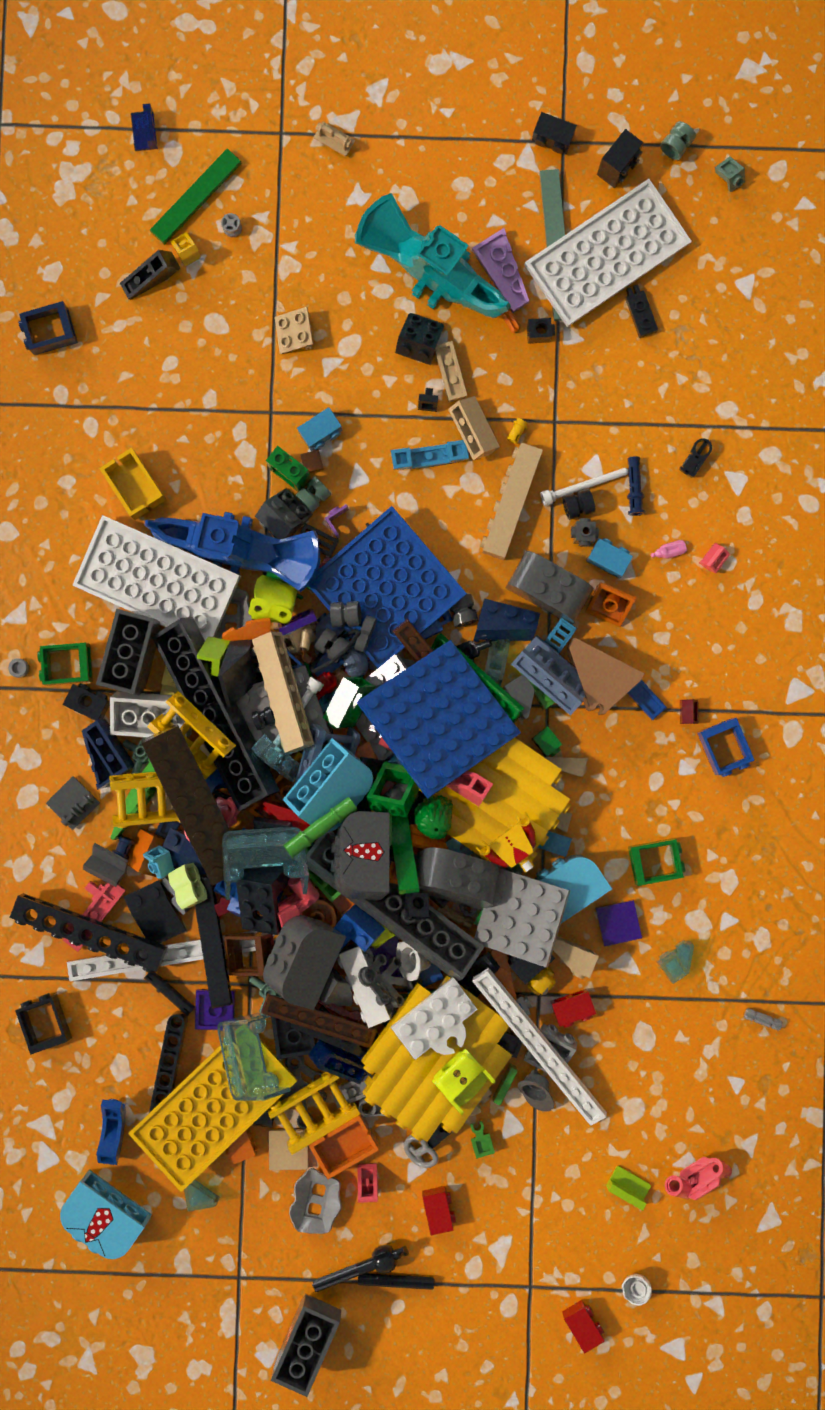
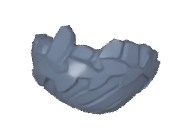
[342,648,369,677]

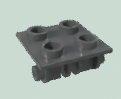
[46,776,100,830]

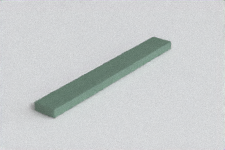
[539,169,565,321]

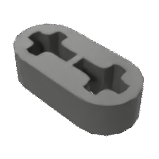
[354,615,377,653]

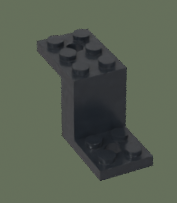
[236,817,297,935]

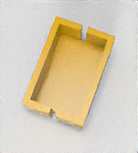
[99,447,167,520]

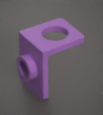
[325,504,349,539]

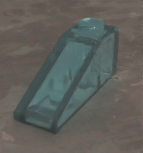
[484,639,510,686]
[251,734,300,782]

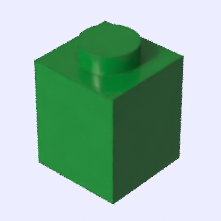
[531,726,562,757]

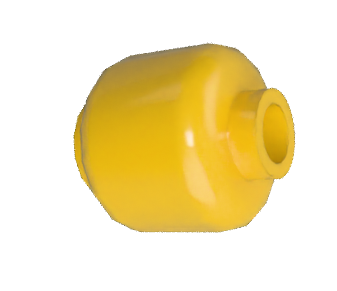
[527,967,556,996]

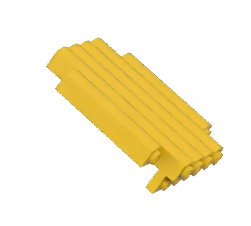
[419,738,571,862]
[361,976,512,1142]

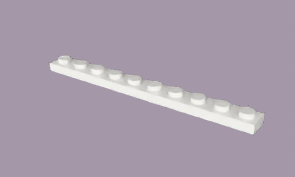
[67,931,259,981]
[472,968,607,1126]

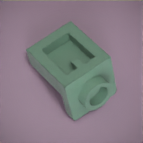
[715,157,746,192]

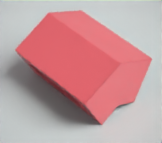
[699,543,730,573]

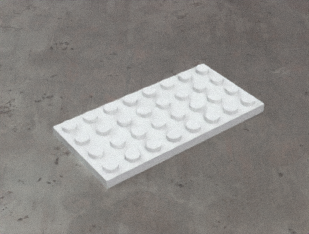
[524,179,692,327]
[72,515,241,640]

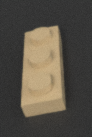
[435,341,467,402]

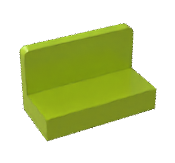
[197,637,230,676]
[606,1166,651,1211]

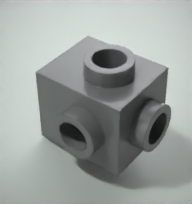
[571,518,599,547]

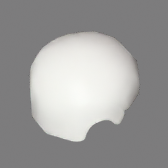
[622,1273,652,1306]

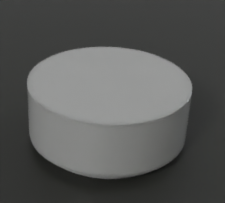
[8,658,29,678]

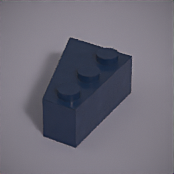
[473,598,540,642]
[82,719,134,790]

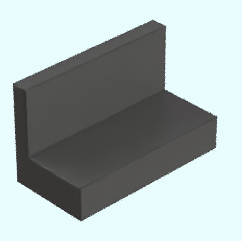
[83,843,128,887]

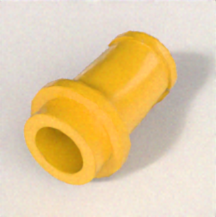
[507,418,527,444]

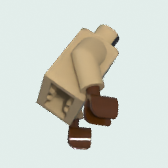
[283,623,316,665]

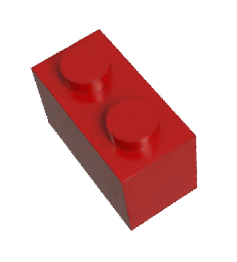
[550,989,596,1028]
[422,1186,456,1236]
[562,1300,605,1354]

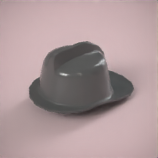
[518,1070,554,1112]

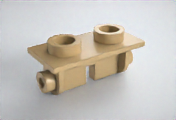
[313,122,355,156]

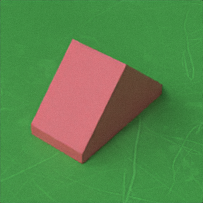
[358,1164,378,1203]

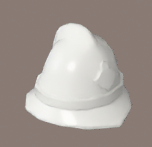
[396,941,432,981]

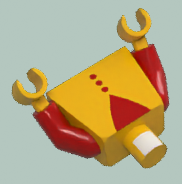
[476,812,536,872]

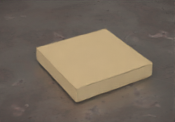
[269,1129,308,1170]

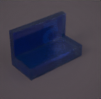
[131,103,158,151]

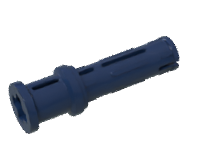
[627,456,645,516]

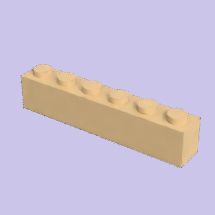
[480,442,543,560]
[252,632,314,753]

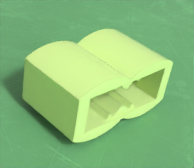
[168,863,207,910]

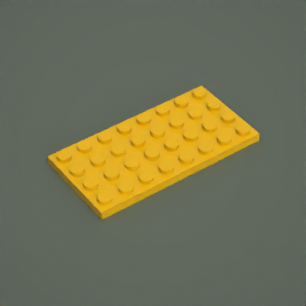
[128,1022,298,1192]

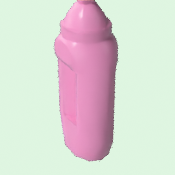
[651,540,687,559]

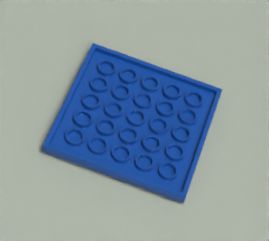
[309,506,467,668]
[357,640,521,799]

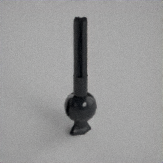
[312,1245,409,1292]

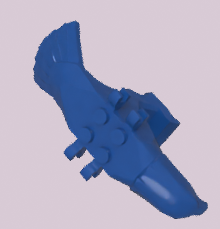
[144,512,321,592]

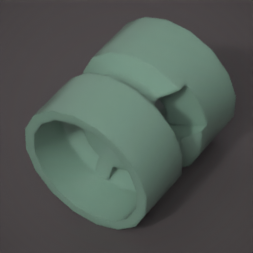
[660,121,696,160]
[295,476,331,513]

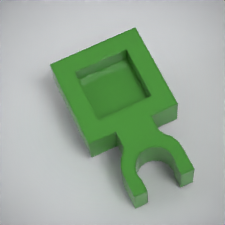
[470,1121,495,1159]

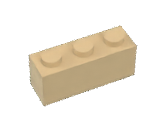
[448,396,500,460]

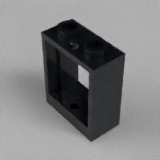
[15,993,72,1055]

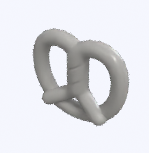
[404,1135,439,1168]

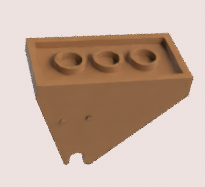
[566,638,645,715]

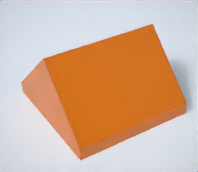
[586,582,636,627]
[128,828,166,877]

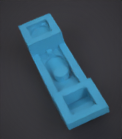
[391,440,469,470]

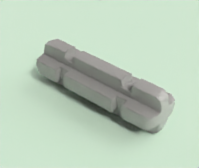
[744,1008,782,1031]

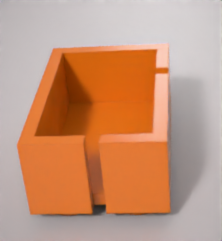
[308,1114,380,1179]

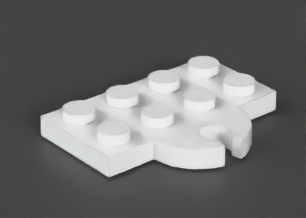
[391,977,478,1060]

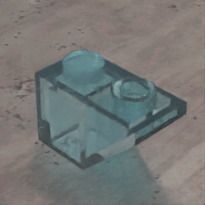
[657,940,694,984]

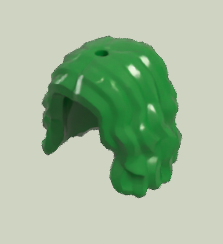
[415,795,453,839]

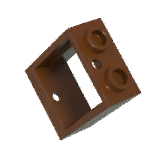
[224,933,274,976]

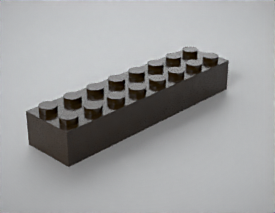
[141,723,248,886]

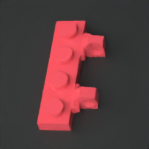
[63,881,127,952]

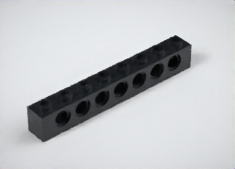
[9,893,168,973]

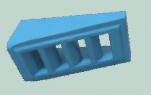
[545,618,577,653]

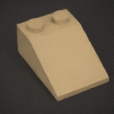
[553,936,599,979]

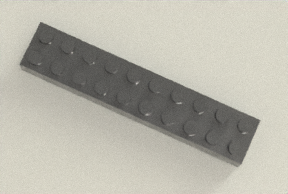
[300,831,484,981]

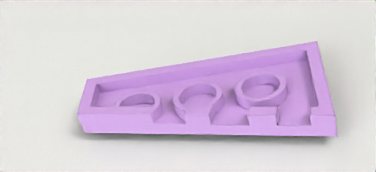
[472,228,529,313]

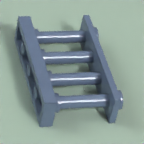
[511,635,585,716]
[294,723,360,785]

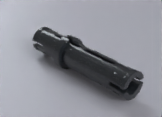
[144,971,195,1016]

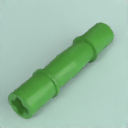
[283,797,357,858]

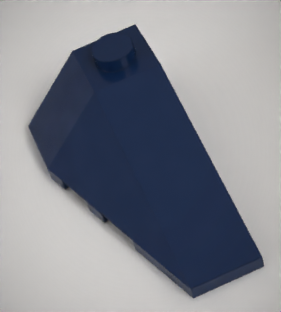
[163,828,239,878]

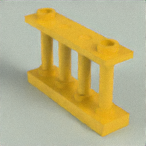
[147,691,236,780]
[109,772,180,828]
[268,1069,360,1155]

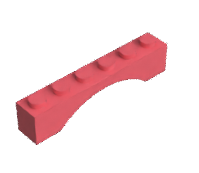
[379,737,493,806]

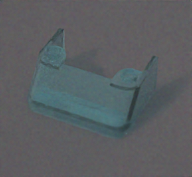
[222,827,309,900]
[217,1013,291,1101]

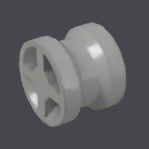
[221,213,242,237]

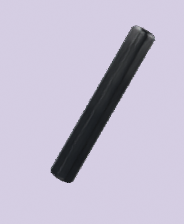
[358,1273,435,1290]

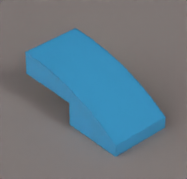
[537,831,572,857]

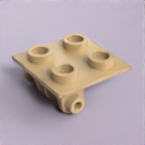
[275,307,314,354]

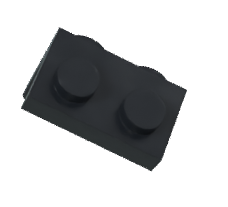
[395,313,444,365]

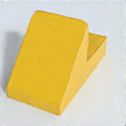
[170,232,201,266]

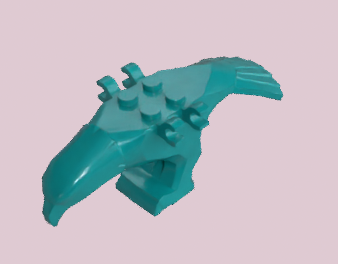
[355,193,511,318]

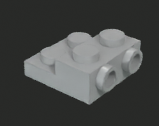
[524,1023,577,1073]

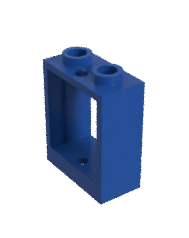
[697,718,754,777]

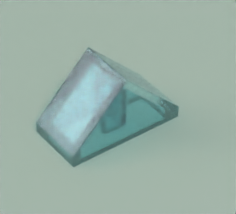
[184,1180,220,1211]

